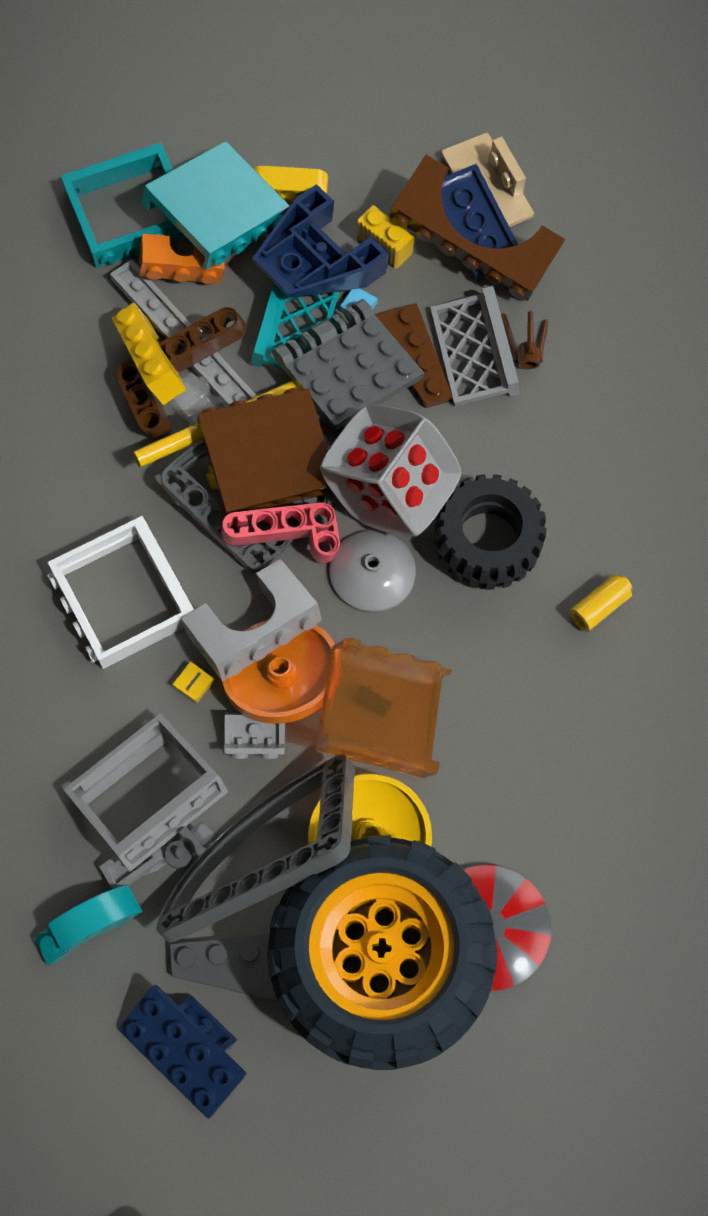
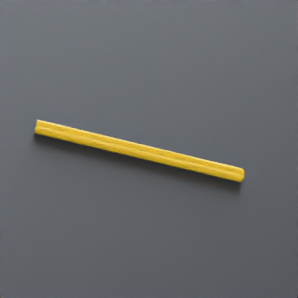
[133,381,297,468]

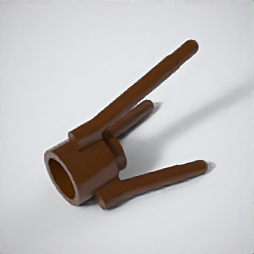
[501,310,549,370]

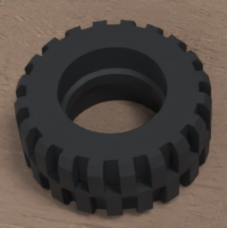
[434,474,547,590]

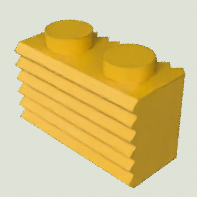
[358,205,415,268]

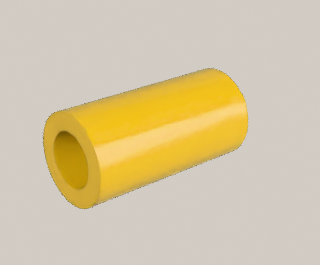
[569,574,632,632]

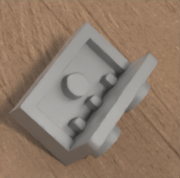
[224,712,285,759]

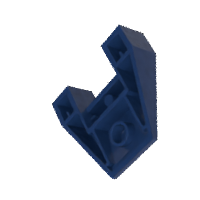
[252,184,389,298]

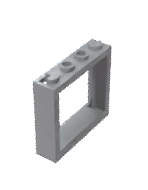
[63,713,229,872]

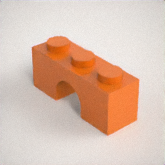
[139,234,225,284]

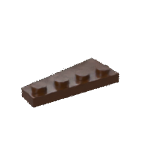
[375,303,452,409]

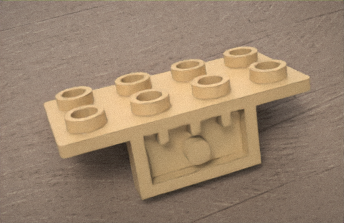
[441,133,534,227]

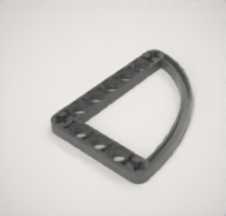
[161,410,347,573]
[156,755,355,943]

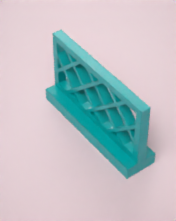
[250,284,339,370]

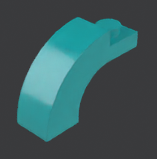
[34,885,142,966]

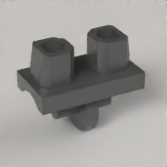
[164,821,214,869]

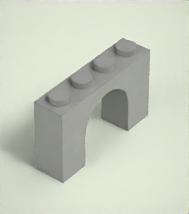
[181,559,322,681]

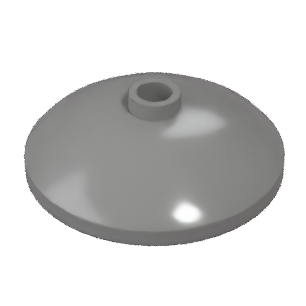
[330,530,416,613]

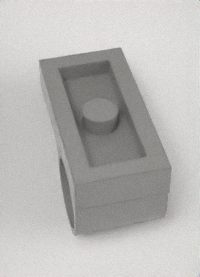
[99,845,167,889]

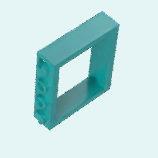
[60,142,186,268]

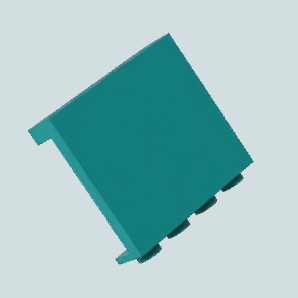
[141,141,290,271]

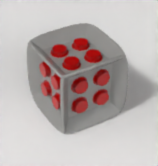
[320,405,461,537]

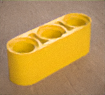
[254,166,328,204]

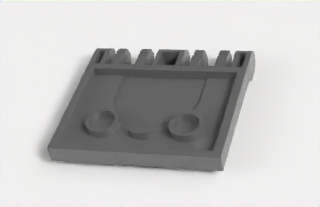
[272,299,424,431]

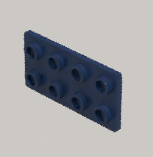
[119,985,247,1118]

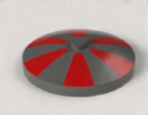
[464,865,551,992]

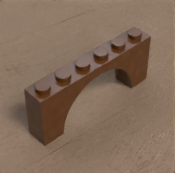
[389,154,565,301]

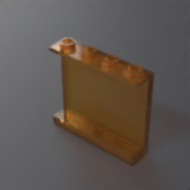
[316,638,451,778]

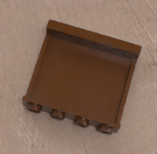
[197,387,333,518]

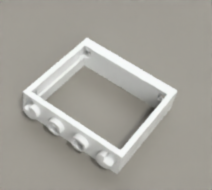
[47,516,194,669]

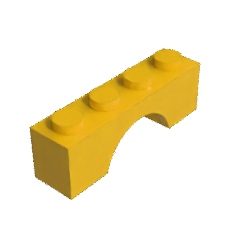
[112,302,187,405]

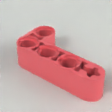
[221,503,340,563]

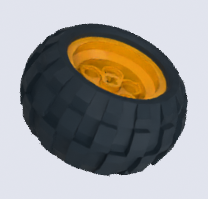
[267,835,497,1070]

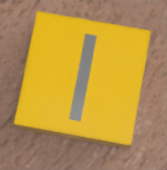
[172,662,215,704]

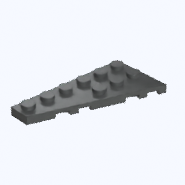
[170,927,361,1002]

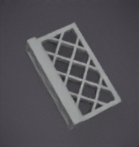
[430,286,520,406]

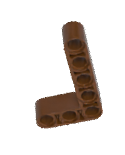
[116,307,247,440]

